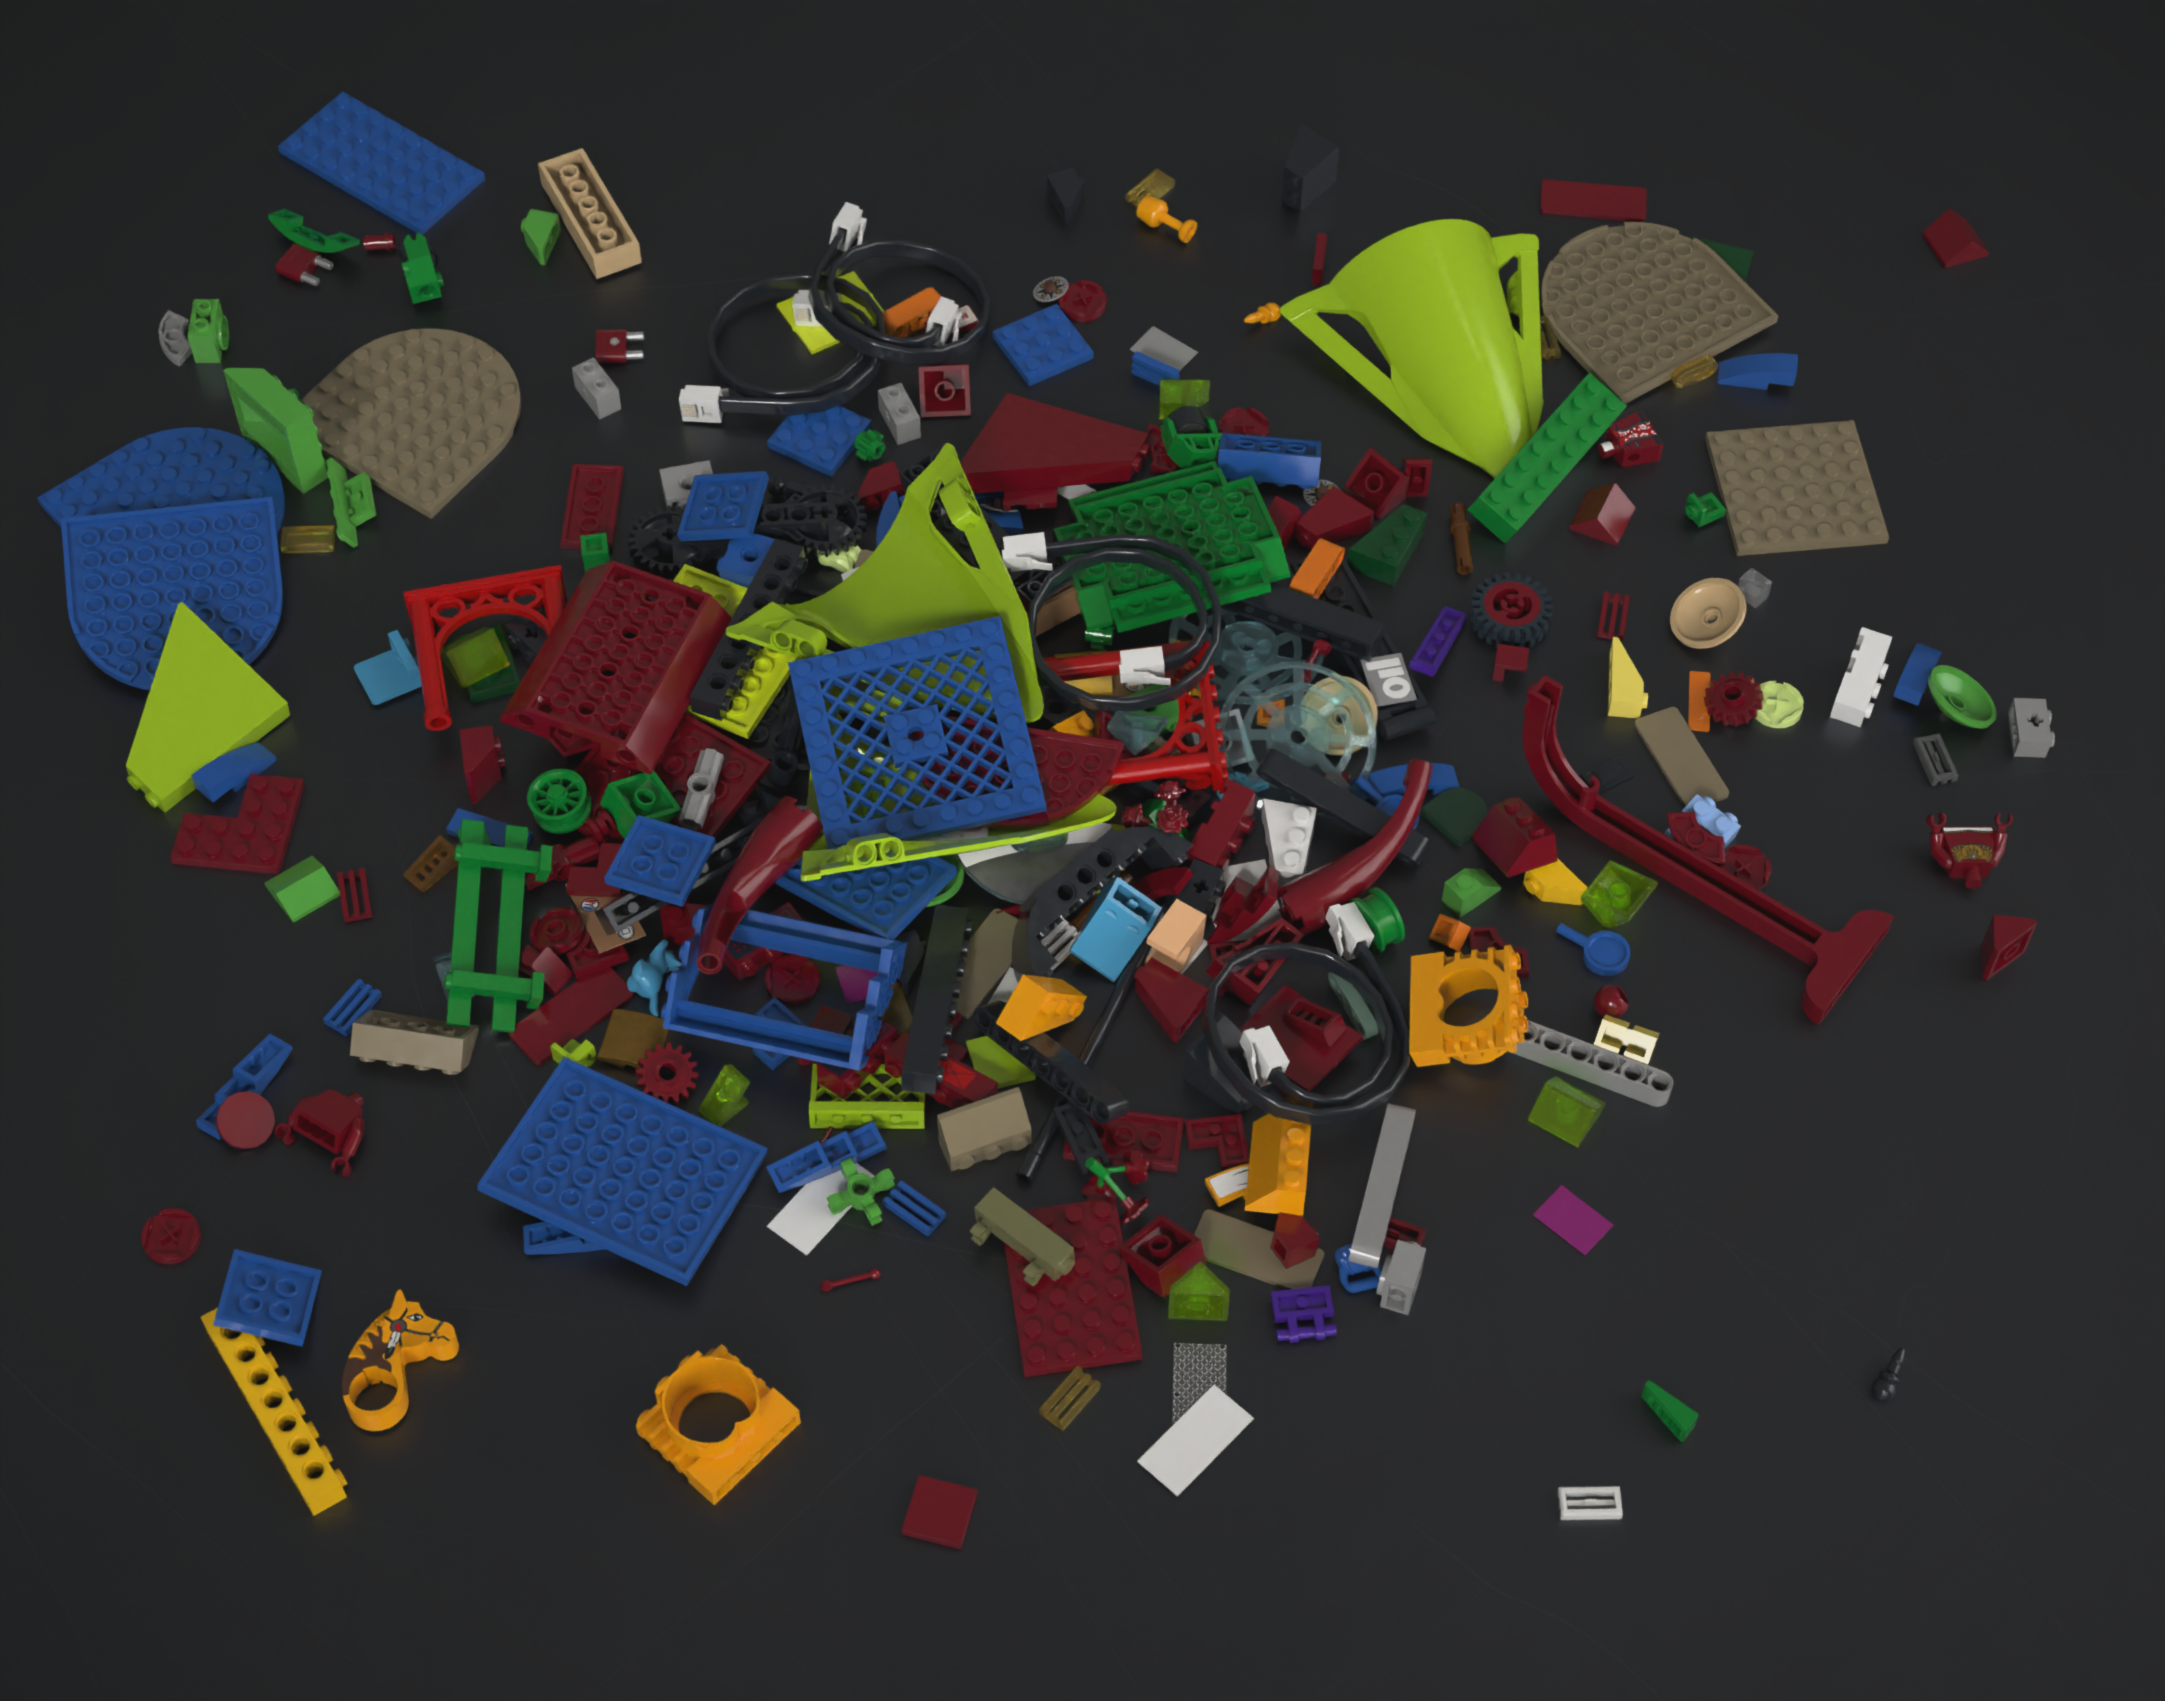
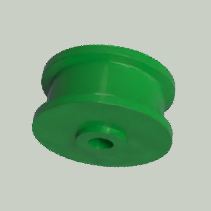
[527,769,592,834]
[1349,887,1405,954]

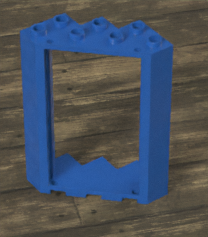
[661,903,907,1071]

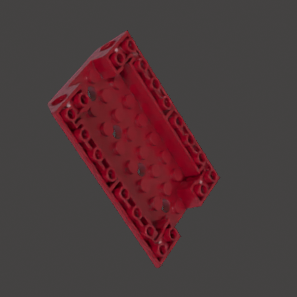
[499,560,732,775]

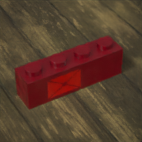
[885,1032,998,1109]

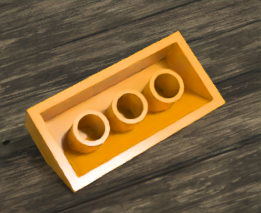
[1245,1114,1311,1216]

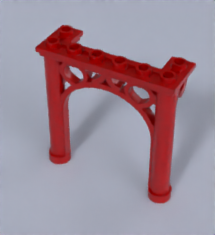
[404,565,567,731]
[1045,635,1228,794]

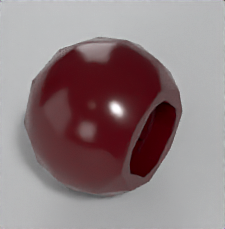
[1594,984,1630,1018]

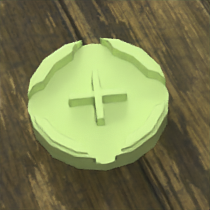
[1755,681,1804,728]

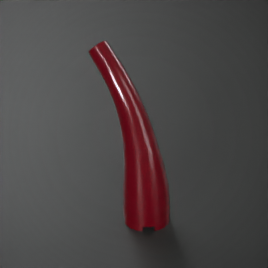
[1277,759,1433,937]
[697,796,824,974]

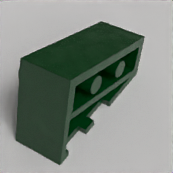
[1347,504,1428,586]

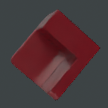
[1492,644,1529,682]

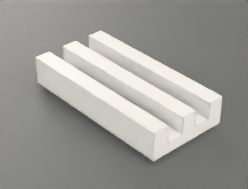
[1041,919,1078,971]
[1557,1486,1623,1520]

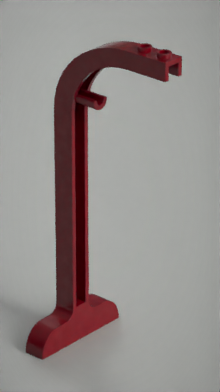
[1522,675,1894,1025]

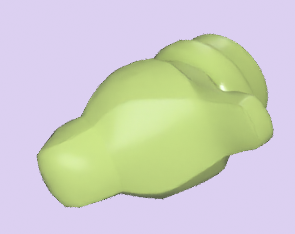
[818,545,861,573]

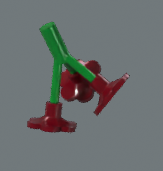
[1082,1149,1149,1225]

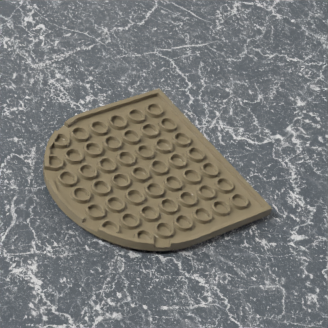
[1541,222,1778,404]
[300,328,521,519]

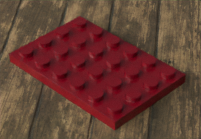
[1004,1197,1143,1377]

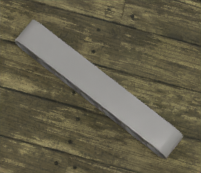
[1508,1020,1673,1107]
[1349,1103,1416,1269]

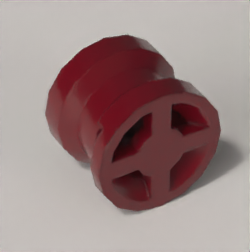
[584,809,618,843]

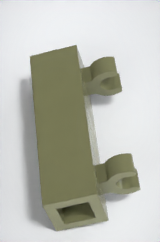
[970,1187,1075,1286]

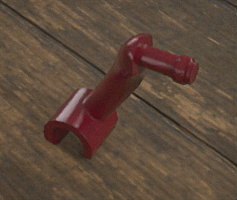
[1300,639,1332,683]

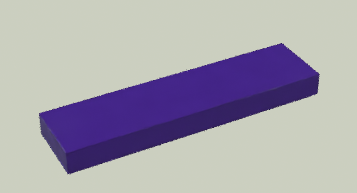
[1409,606,1468,677]

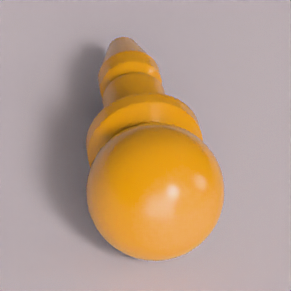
[1244,302,1281,323]

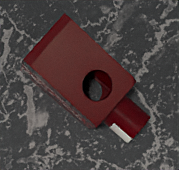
[1598,410,1664,467]

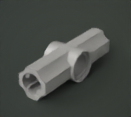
[679,748,724,831]

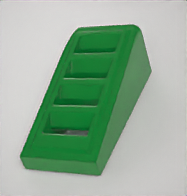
[1641,1380,1699,1442]

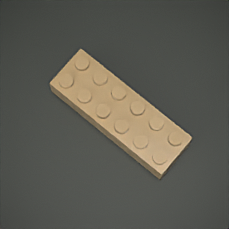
[538,148,642,279]

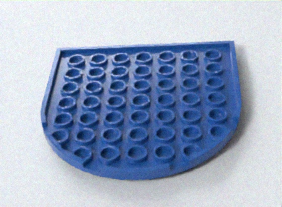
[37,427,285,533]
[61,497,283,690]

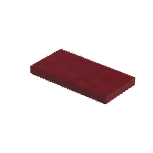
[560,464,624,551]
[1063,1111,1184,1173]

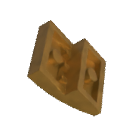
[597,1009,669,1069]

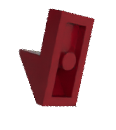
[518,945,573,995]

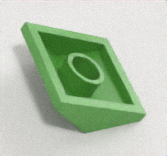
[264,856,340,923]

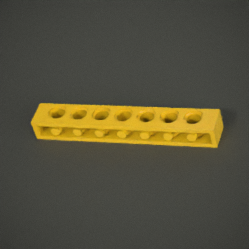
[200,1308,347,1516]

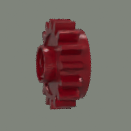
[1704,671,1764,727]
[635,1042,699,1105]

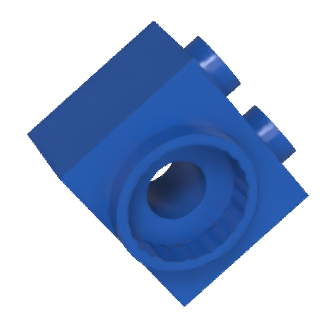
[717,533,775,588]

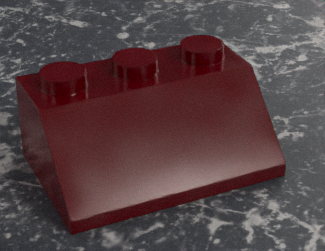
[1472,797,1558,877]

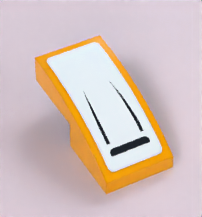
[1205,1163,1249,1207]

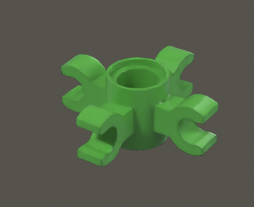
[827,1158,895,1226]

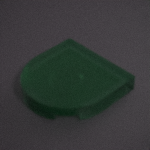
[1421,788,1487,847]

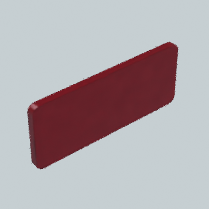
[1540,180,1647,222]
[509,967,634,1065]

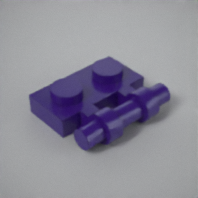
[1270,1285,1337,1343]

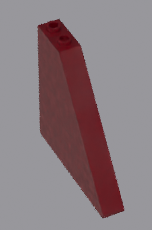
[960,393,1151,493]

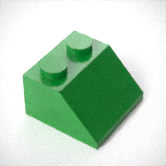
[600,770,682,839]

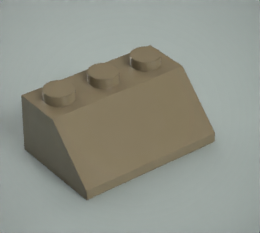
[937,1087,1032,1171]

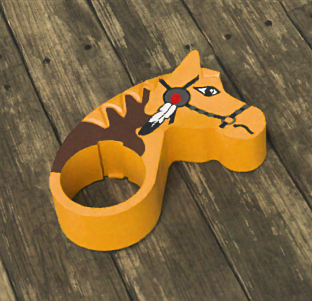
[342,1289,459,1431]

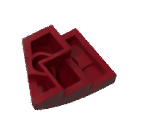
[1003,487,1058,511]
[1207,866,1278,944]

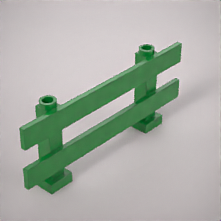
[444,819,552,1033]

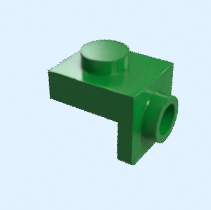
[1685,492,1726,527]

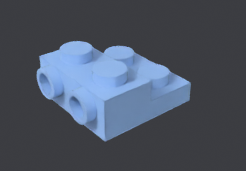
[1664,794,1741,849]

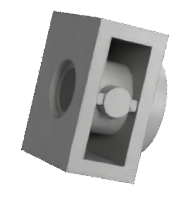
[659,460,713,513]
[1376,1240,1426,1315]

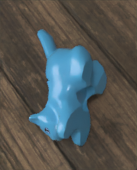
[627,939,682,1017]

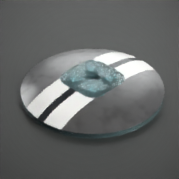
[955,820,1111,905]

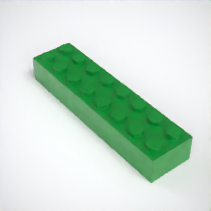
[1467,373,1627,544]

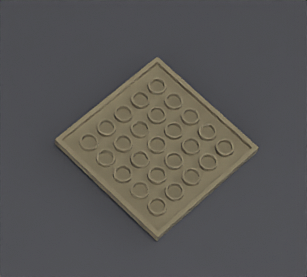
[1705,420,1889,556]

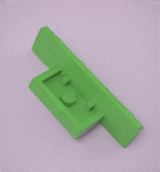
[327,457,376,548]

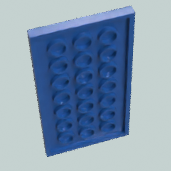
[278,92,485,235]

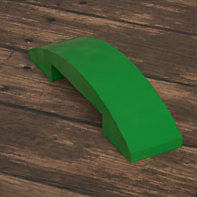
[268,209,360,253]

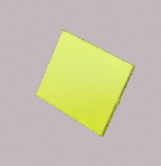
[777,271,884,354]

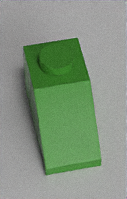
[521,209,561,265]
[1442,868,1501,918]

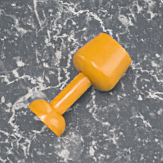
[1136,195,1197,243]

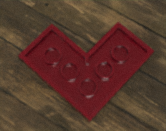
[170,774,305,874]

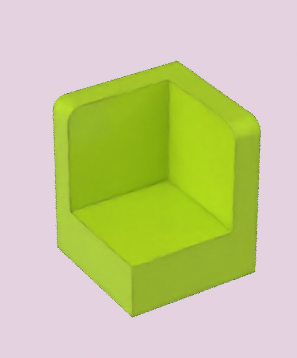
[550,1039,597,1068]

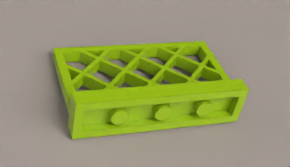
[809,1064,925,1129]

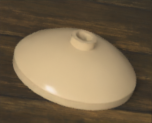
[1670,578,1746,649]
[1298,676,1378,756]

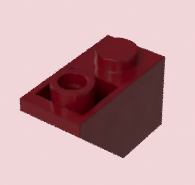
[856,461,905,513]
[1270,1212,1320,1269]

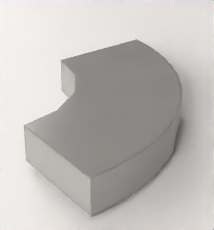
[158,310,192,366]

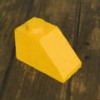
[1523,858,1588,905]

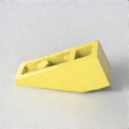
[1608,637,1648,719]

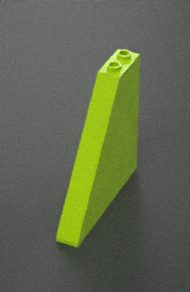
[126,602,290,813]

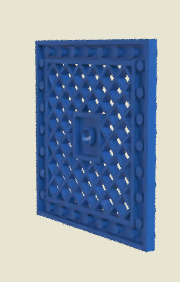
[788,616,1047,849]

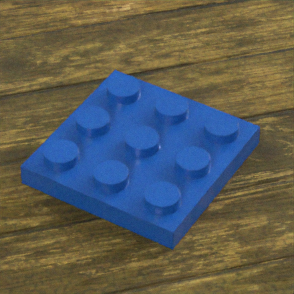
[993,304,1094,386]
[767,405,872,477]
[677,471,769,541]
[604,815,716,907]
[213,1249,322,1346]

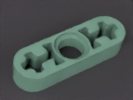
[1328,972,1378,1040]

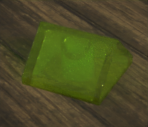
[441,627,510,688]
[1581,860,1658,929]
[1528,1076,1606,1147]
[1168,1261,1230,1321]

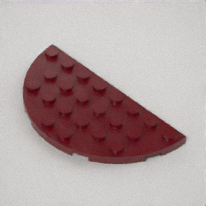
[909,716,1124,829]

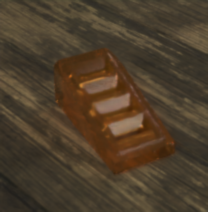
[403,835,458,892]

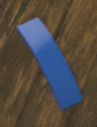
[1349,763,1460,805]

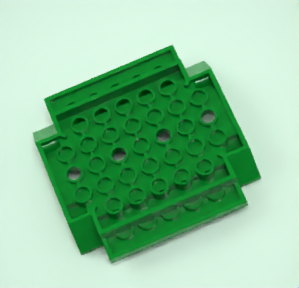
[1051,461,1290,633]

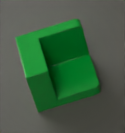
[580,533,610,573]

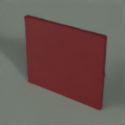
[1239,985,1363,1092]

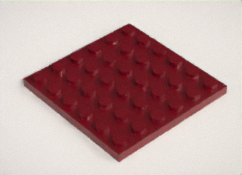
[574,713,771,844]

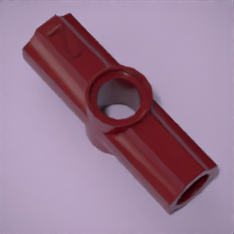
[524,835,600,891]

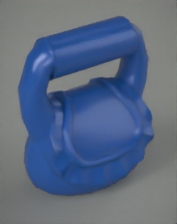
[1335,1243,1382,1294]

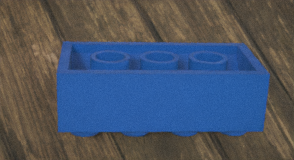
[1218,433,1322,489]

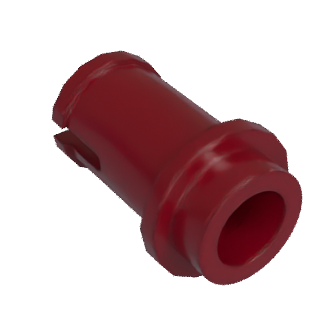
[364,232,396,251]

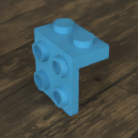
[354,630,421,705]

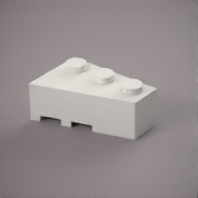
[1830,627,1892,727]
[1262,799,1317,887]

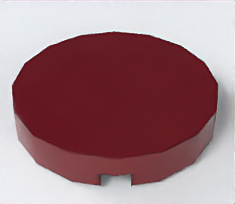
[1058,280,1107,322]
[1219,407,1269,437]
[1716,844,1772,891]
[764,954,821,1006]
[215,1091,275,1150]
[141,1208,201,1265]

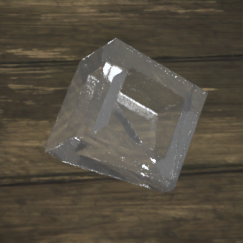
[1738,568,1772,608]

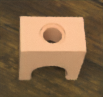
[1144,899,1206,973]

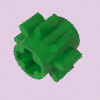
[854,429,885,461]
[1085,626,1115,650]

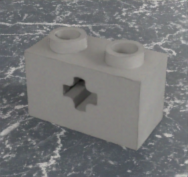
[572,358,621,419]
[878,383,921,445]
[2008,698,2055,758]

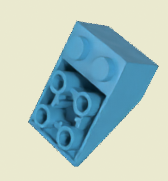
[1069,877,1162,982]

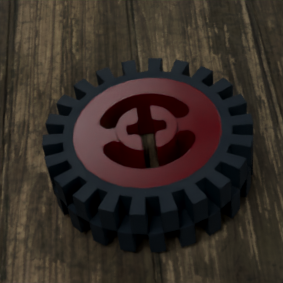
[1470,573,1553,648]

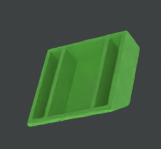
[223,368,328,494]

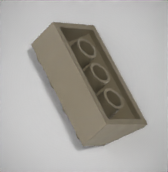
[350,1009,479,1075]

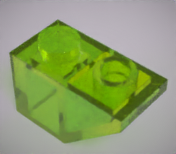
[1159,380,1210,419]

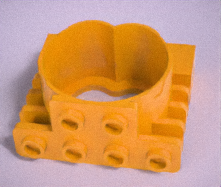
[1409,945,1528,1067]
[636,1344,801,1505]

